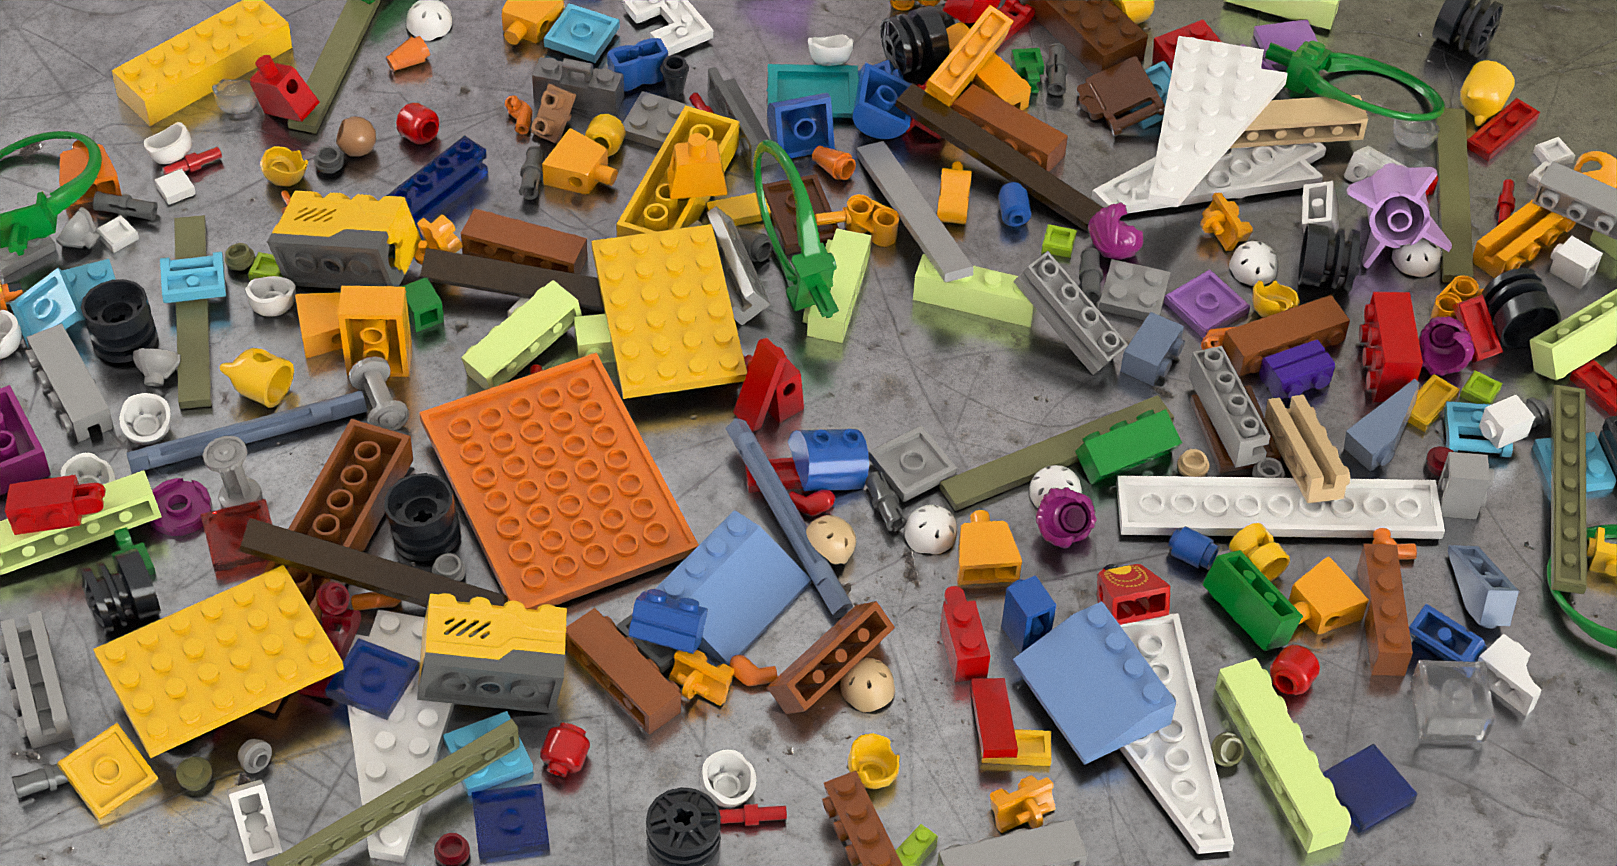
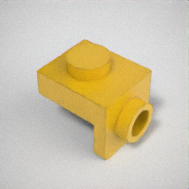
[1587,527,1617,576]

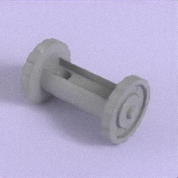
[349,357,410,431]
[203,436,262,514]

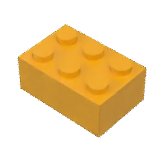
[338,285,413,377]

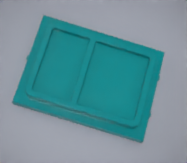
[766,64,859,118]

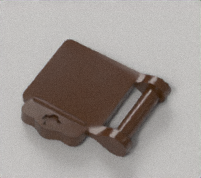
[1077,57,1165,137]

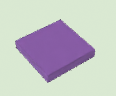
[1253,19,1317,71]
[1164,269,1250,338]

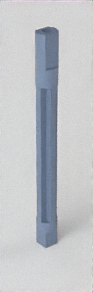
[126,391,367,473]
[725,418,853,618]

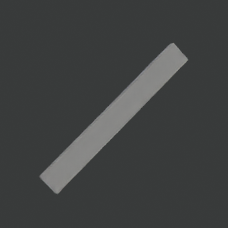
[856,141,973,282]

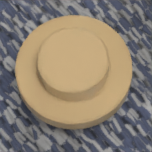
[1177,449,1209,477]

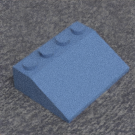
[655,510,811,666]
[1012,601,1176,765]

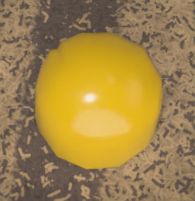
[260,146,308,187]
[1252,280,1300,318]
[847,733,900,790]

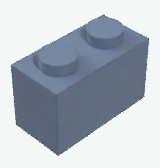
[1120,312,1185,386]

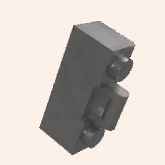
[532,57,624,116]

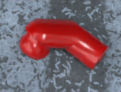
[789,490,835,516]

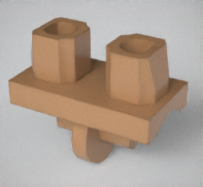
[531,84,576,143]

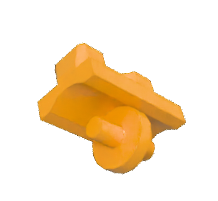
[1200,193,1253,251]
[414,214,463,265]
[669,650,734,706]
[990,775,1056,833]

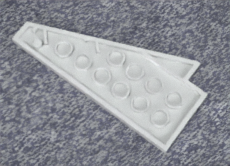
[1148,36,1288,207]
[1119,613,1234,854]

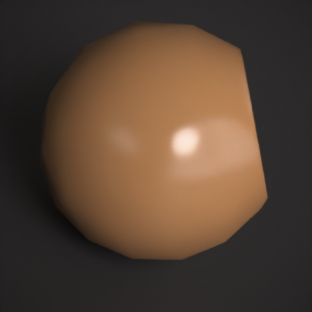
[336,116,376,157]

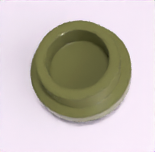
[224,243,255,271]
[1211,732,1244,767]
[176,757,212,791]

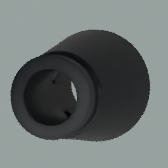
[660,55,689,98]

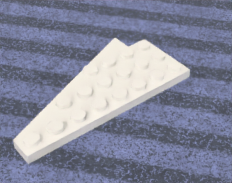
[1091,142,1326,213]
[338,610,455,863]

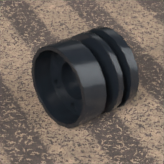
[1432,0,1503,58]
[880,5,950,75]
[1298,223,1362,292]
[1481,268,1561,349]
[81,279,158,363]
[384,473,461,562]
[80,548,161,634]
[646,787,721,866]

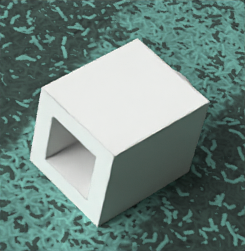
[1549,236,1603,289]
[1479,395,1535,449]

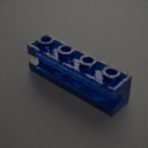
[386,135,488,229]

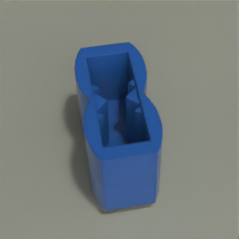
[607,38,668,91]

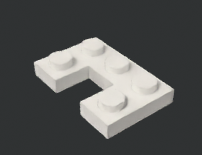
[623,0,713,56]

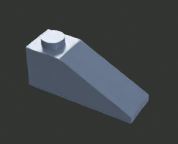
[1344,379,1419,472]
[1447,545,1519,628]

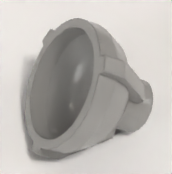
[56,207,101,249]
[133,348,181,387]

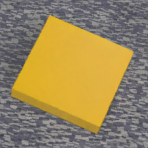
[57,723,158,821]

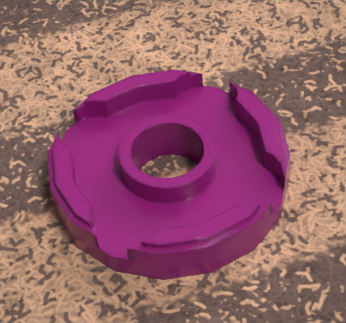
[149,478,212,536]

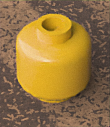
[585,114,625,157]

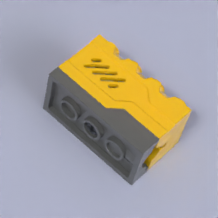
[267,190,422,289]
[417,593,567,714]

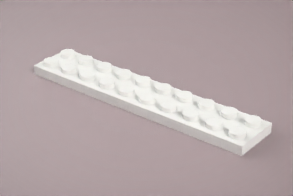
[1116,476,1445,539]

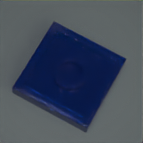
[325,638,420,720]
[1322,744,1418,831]
[472,783,550,859]

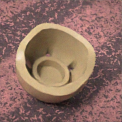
[806,515,856,564]
[840,658,895,712]

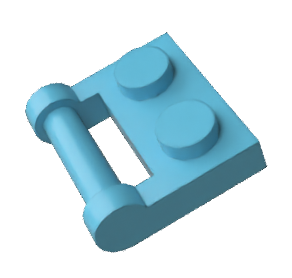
[160,251,226,303]
[1444,401,1513,458]

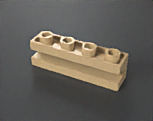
[1265,395,1350,503]

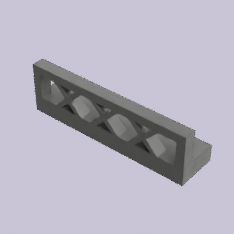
[708,67,778,170]

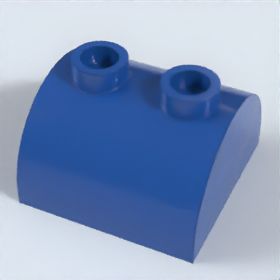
[853,62,911,139]
[767,93,835,158]
[788,429,869,491]

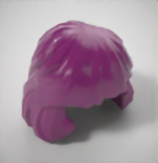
[1088,202,1144,260]
[1419,316,1475,376]
[1036,487,1097,548]

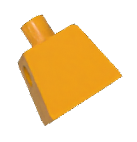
[502,0,565,45]
[542,128,618,195]
[667,133,727,199]
[295,293,343,358]
[957,510,1022,585]
[1289,556,1369,635]

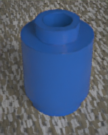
[998,182,1031,226]
[1168,526,1220,570]

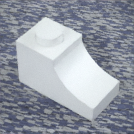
[1472,634,1542,716]
[227,779,282,863]

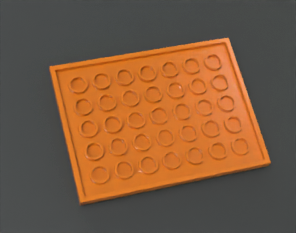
[419,353,699,610]

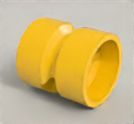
[1229,523,1290,582]

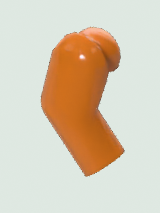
[504,95,533,135]
[1201,327,1235,350]
[1372,528,1417,560]
[351,592,401,611]
[729,655,778,687]

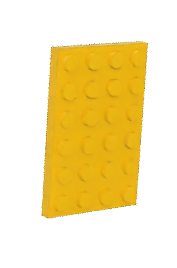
[591,224,747,399]
[93,565,344,758]

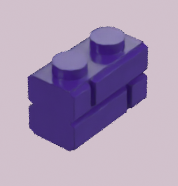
[1259,339,1335,399]

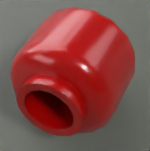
[396,103,440,145]
[1269,645,1320,695]
[540,723,590,777]

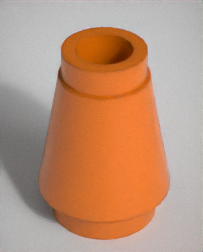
[385,36,430,72]
[812,146,856,180]

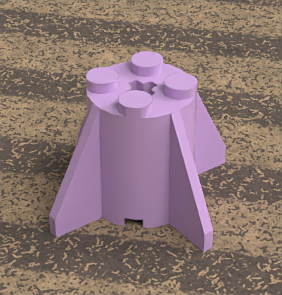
[1347,163,1452,269]

